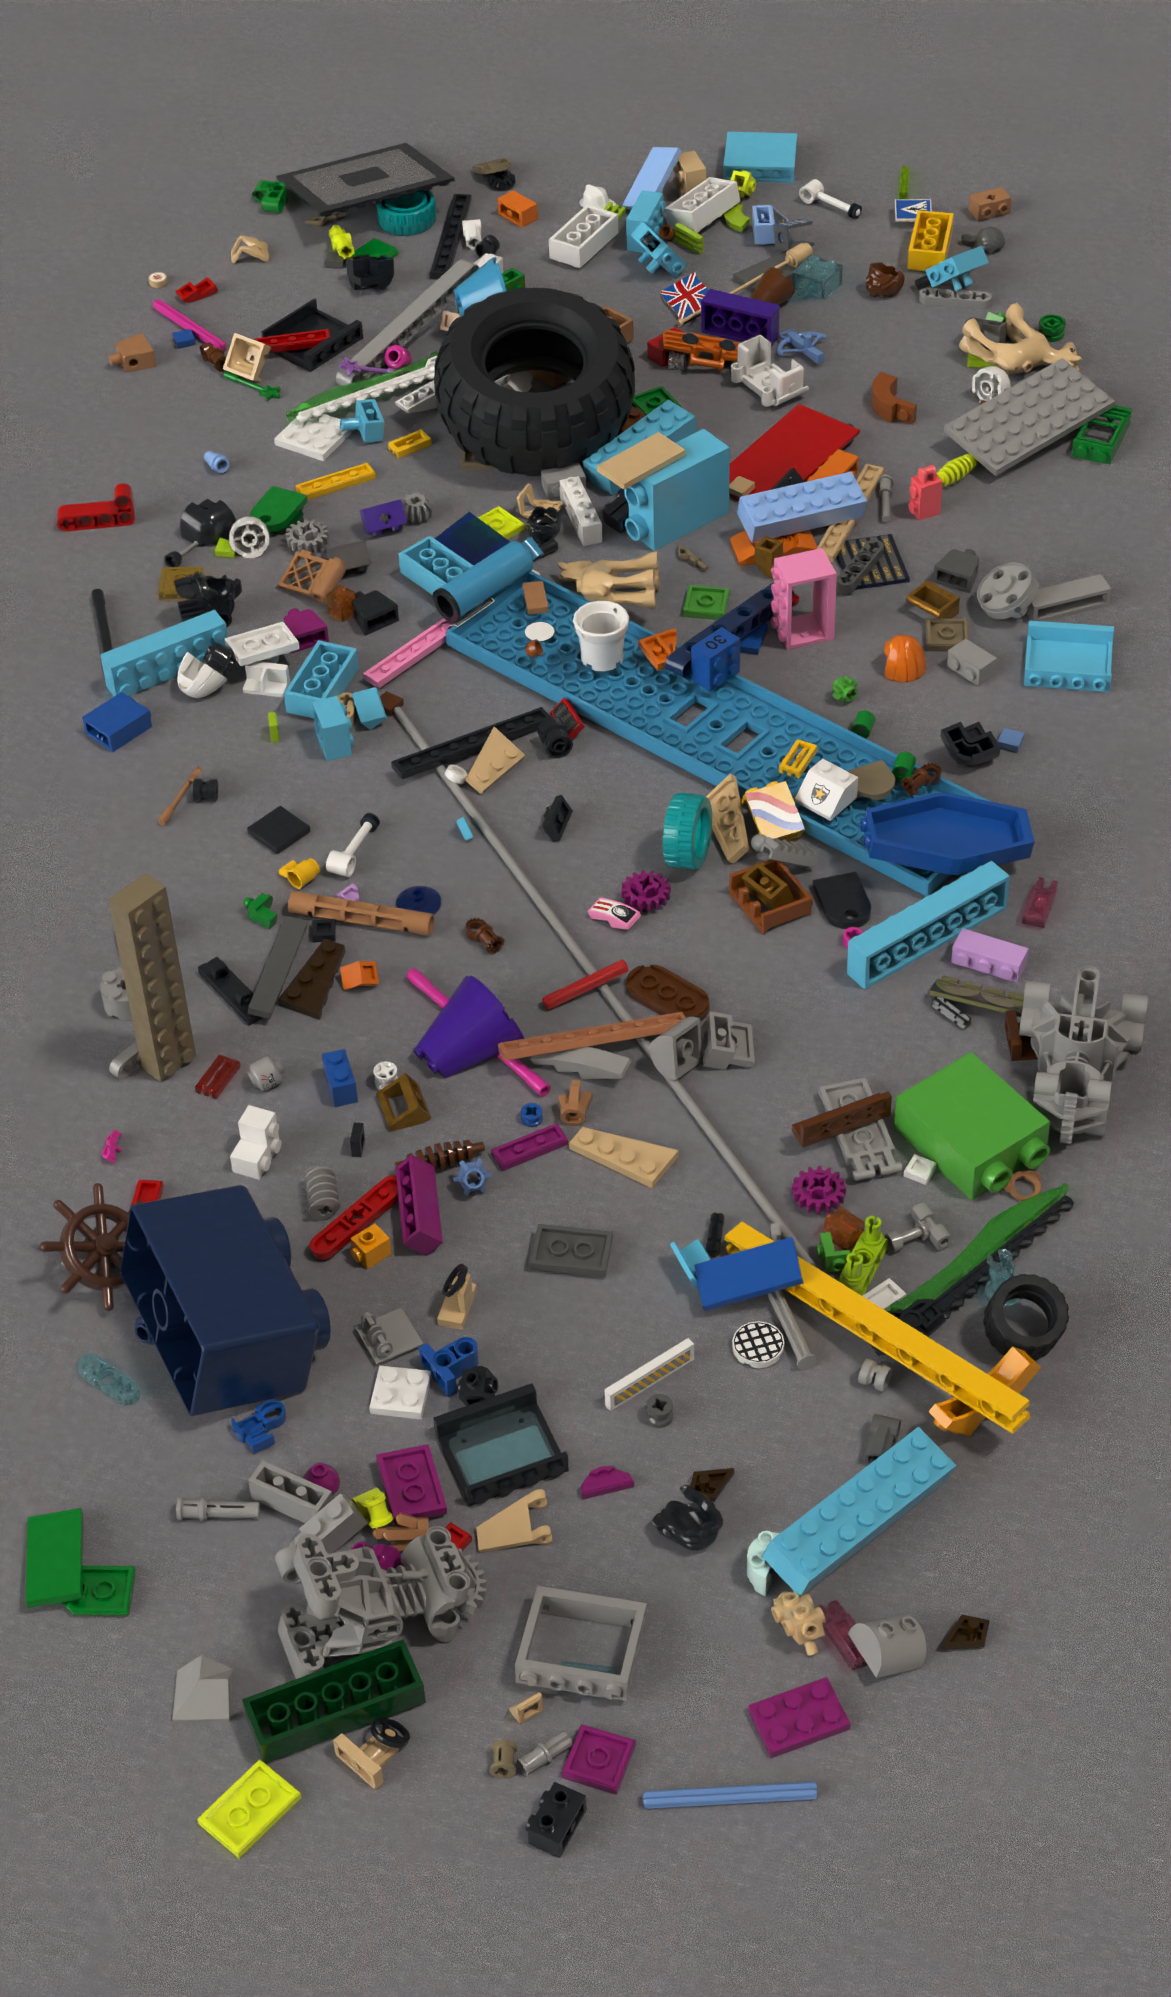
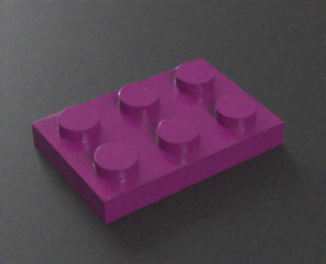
[376,1444,447,1525]
[748,1677,851,1758]

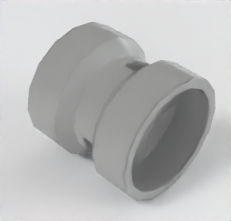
[858,1358,893,1392]

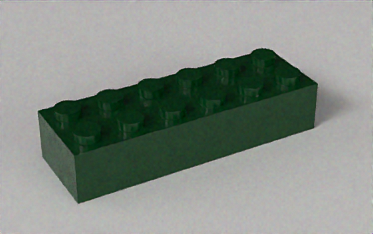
[242,1639,426,1764]

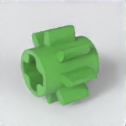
[832,675,858,703]

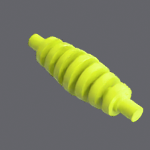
[936,453,977,488]

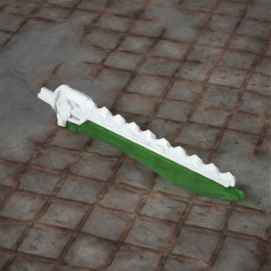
[286,351,438,422]

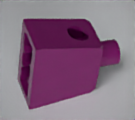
[283,608,329,653]

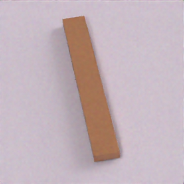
[498,1012,686,1061]

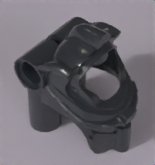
[174,571,242,627]

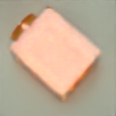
[326,585,356,622]
[824,1207,865,1250]

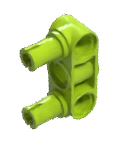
[839,1216,888,1296]

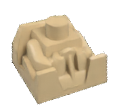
[223,333,272,382]

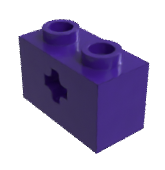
[359,499,407,536]

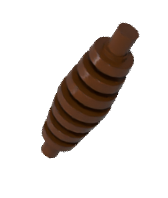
[395,1140,485,1171]

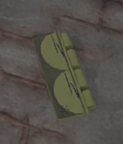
[929,975,1024,1017]

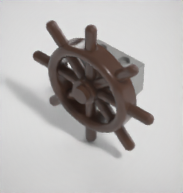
[40,1183,144,1311]

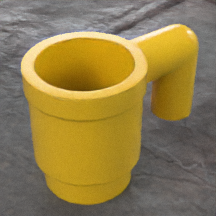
[279,858,320,889]

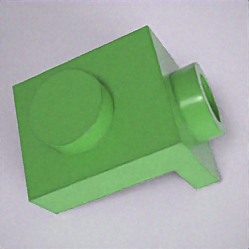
[816,1232,850,1273]

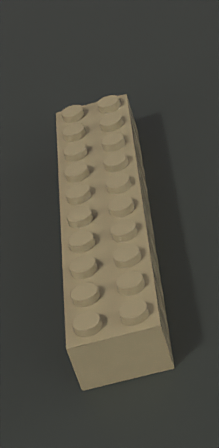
[108,873,196,1082]

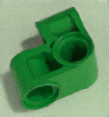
[252,180,288,213]

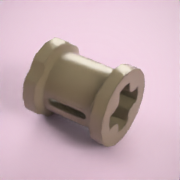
[490,1739,517,1779]

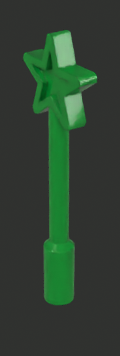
[224,371,280,401]

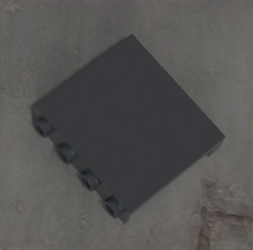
[261,298,363,372]

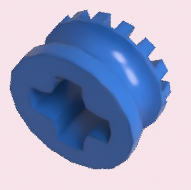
[521,1103,543,1127]

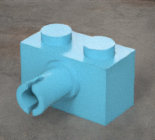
[340,399,384,443]

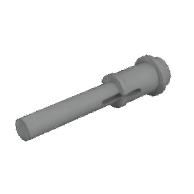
[878,474,893,522]

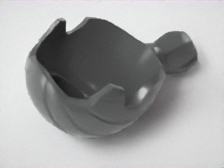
[961,227,1005,254]

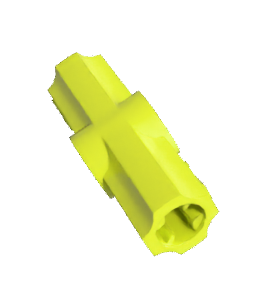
[329,225,354,259]

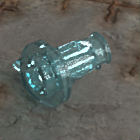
[985,1249,1022,1307]

